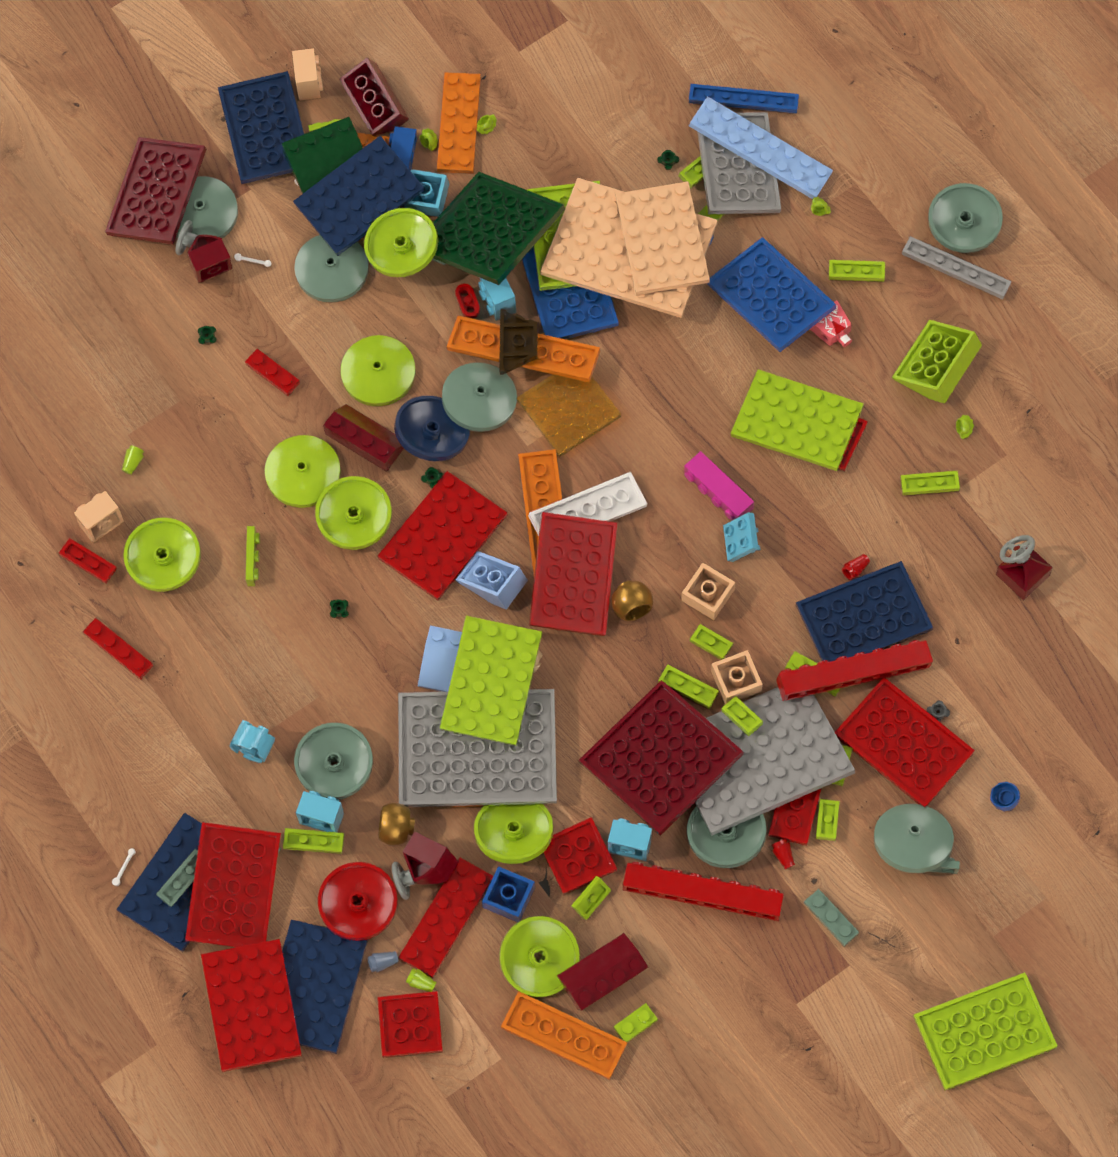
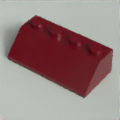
[339,58,409,136]
[323,404,404,472]
[557,933,649,1011]

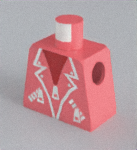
[810,300,852,347]

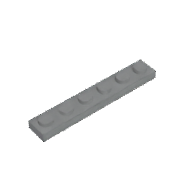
[902,236,1011,300]

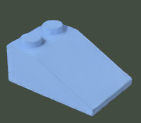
[456,551,528,609]
[418,625,462,692]

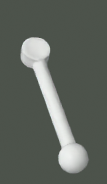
[234,253,271,267]
[112,848,136,886]

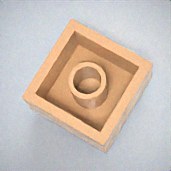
[292,48,323,101]
[74,491,124,543]
[682,563,735,620]
[711,650,763,705]

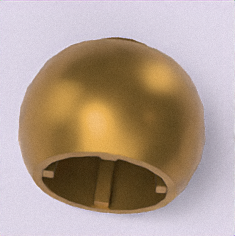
[612,581,653,621]
[378,803,415,846]

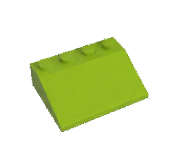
[892,320,982,403]

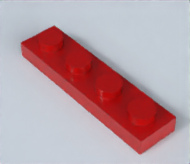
[83,618,153,680]

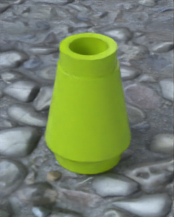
[122,445,144,475]
[406,968,437,992]

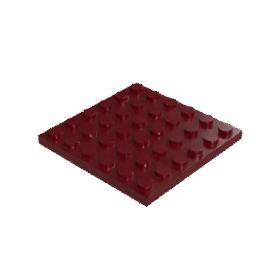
[579,680,744,836]

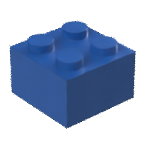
[482,866,535,922]

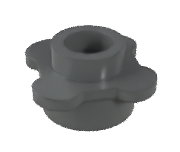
[927,700,950,722]

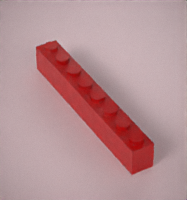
[776,640,933,701]
[623,861,784,922]

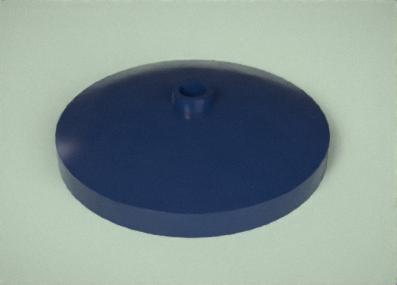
[394,396,470,461]

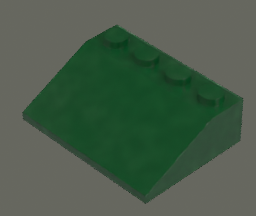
[282,117,363,194]

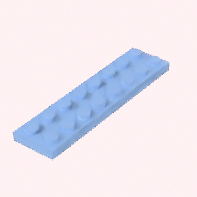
[689,96,833,199]

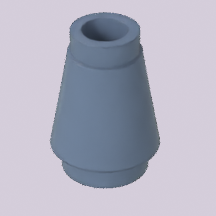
[368,951,399,973]

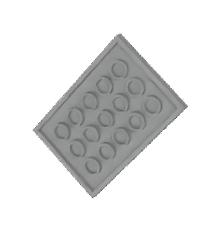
[697,112,781,214]

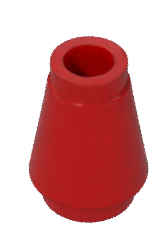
[842,554,870,580]
[771,839,795,869]

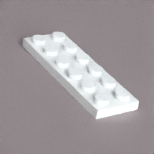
[528,472,647,536]

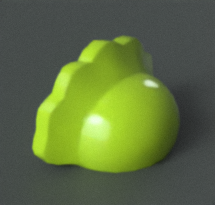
[477,114,497,134]
[419,128,438,151]
[811,197,831,216]
[956,415,974,439]

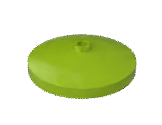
[364,208,438,277]
[341,335,416,407]
[265,435,341,508]
[315,476,392,550]
[124,517,201,592]
[474,804,553,864]
[499,916,580,997]

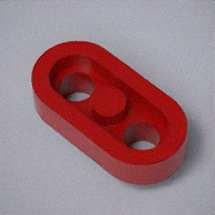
[455,283,480,319]

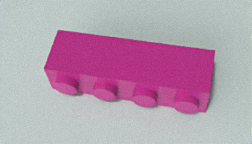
[684,451,754,520]

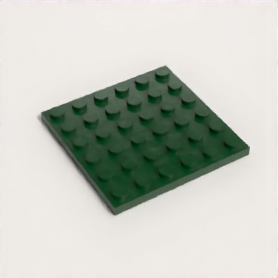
[433,172,565,285]

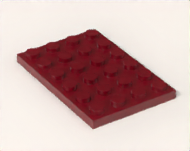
[105,137,207,245]

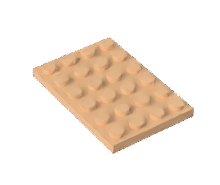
[615,181,710,295]

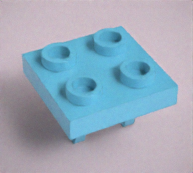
[723,512,761,562]

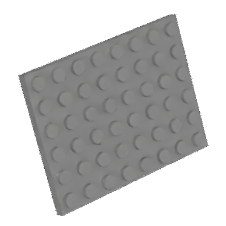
[695,687,855,836]
[398,689,557,807]

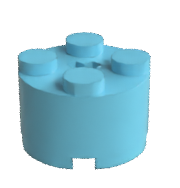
[229,720,275,763]

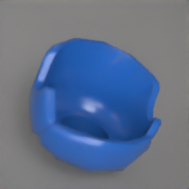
[990,781,1020,811]

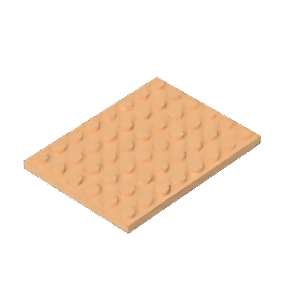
[540,178,717,318]

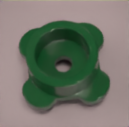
[657,150,679,170]
[198,326,217,344]
[421,467,443,488]
[330,599,349,618]

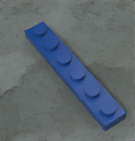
[689,84,799,113]

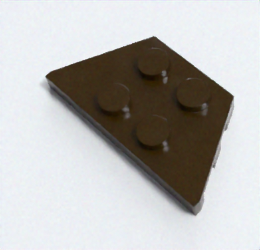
[499,308,538,375]

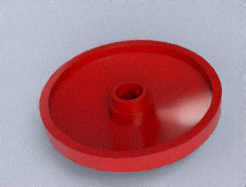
[318,862,398,941]

